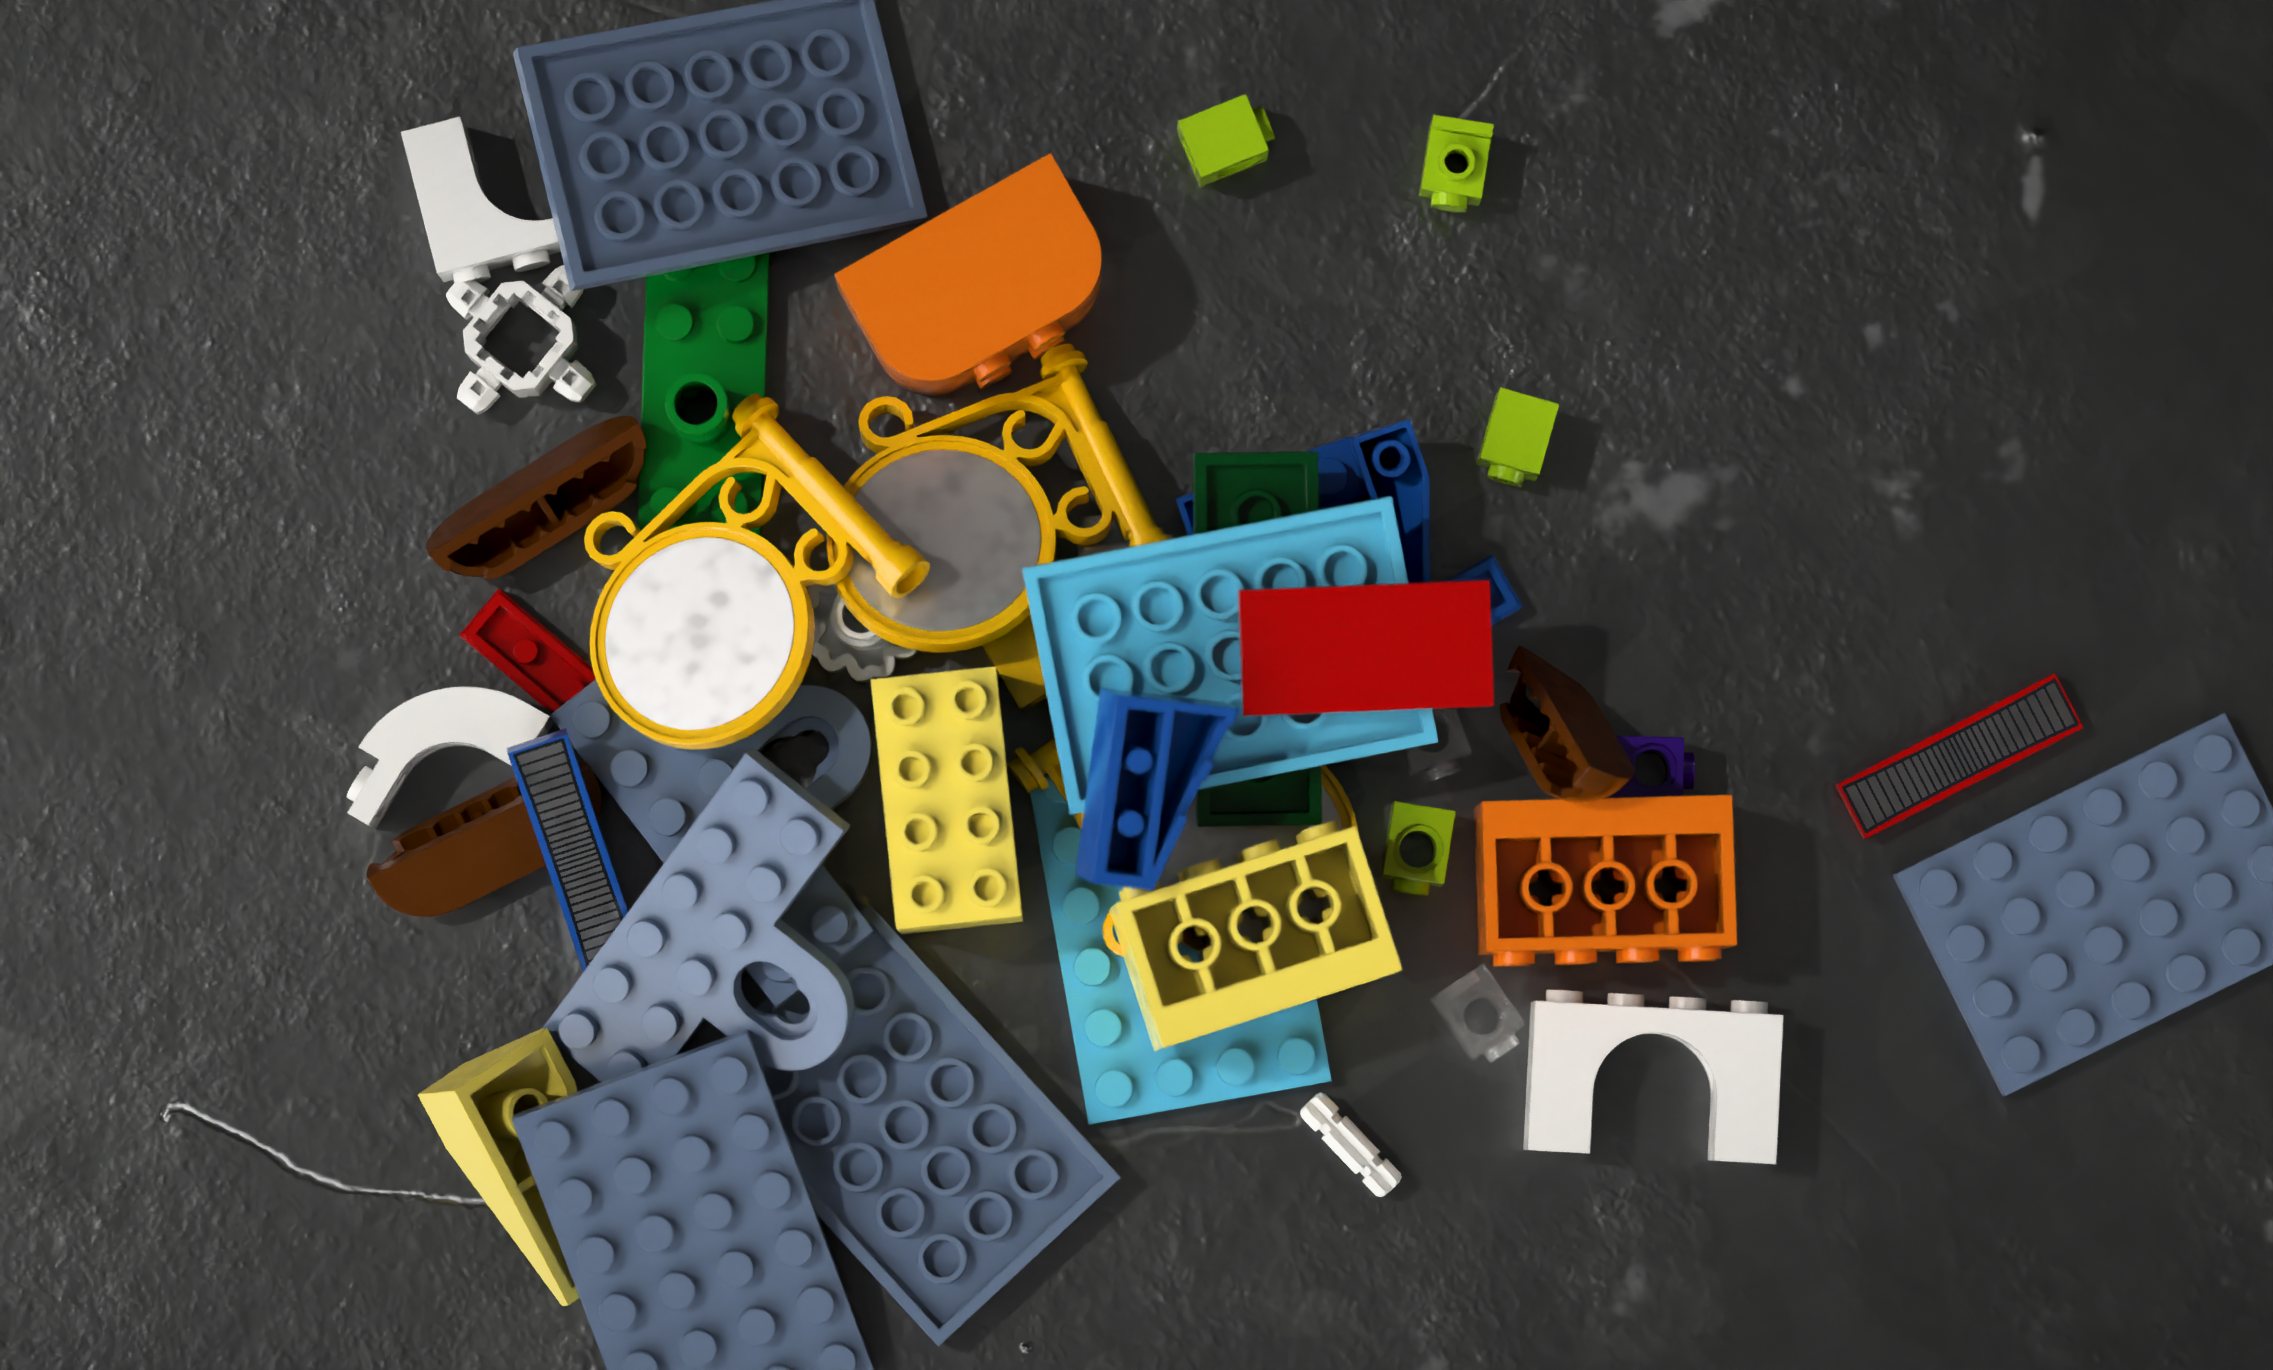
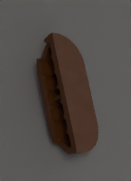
[426,416,646,579]
[1500,645,1635,802]
[366,761,602,917]

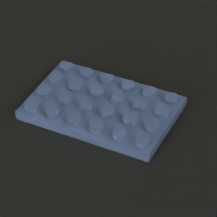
[513,0,928,292]
[1893,713,2273,1096]
[724,904,1121,1347]
[512,1029,875,1370]

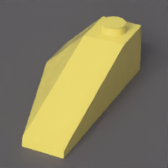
[418,1028,580,1306]

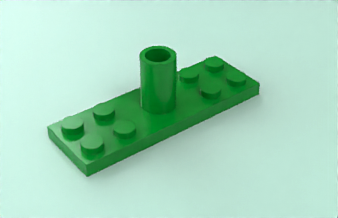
[638,253,770,536]

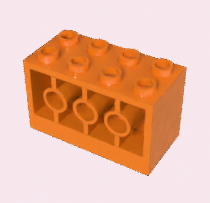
[1474,795,1737,967]

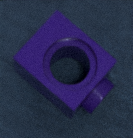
[1606,736,1695,798]

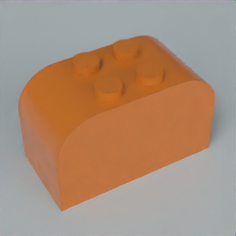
[834,153,1102,396]

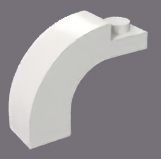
[347,686,554,829]

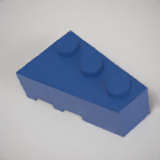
[1075,687,1240,890]

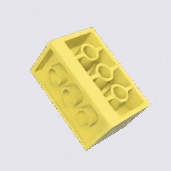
[871,666,1023,935]
[1109,820,1402,1051]

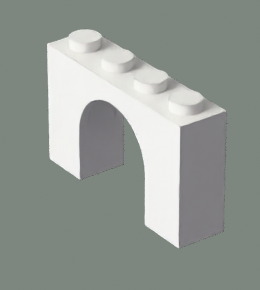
[401,117,561,283]
[1523,990,1783,1164]

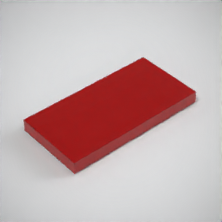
[1237,580,1494,716]

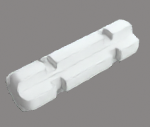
[1300,1093,1402,1197]

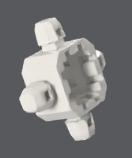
[446,265,596,415]

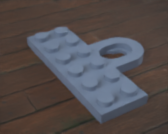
[549,680,875,1008]
[542,748,854,1082]

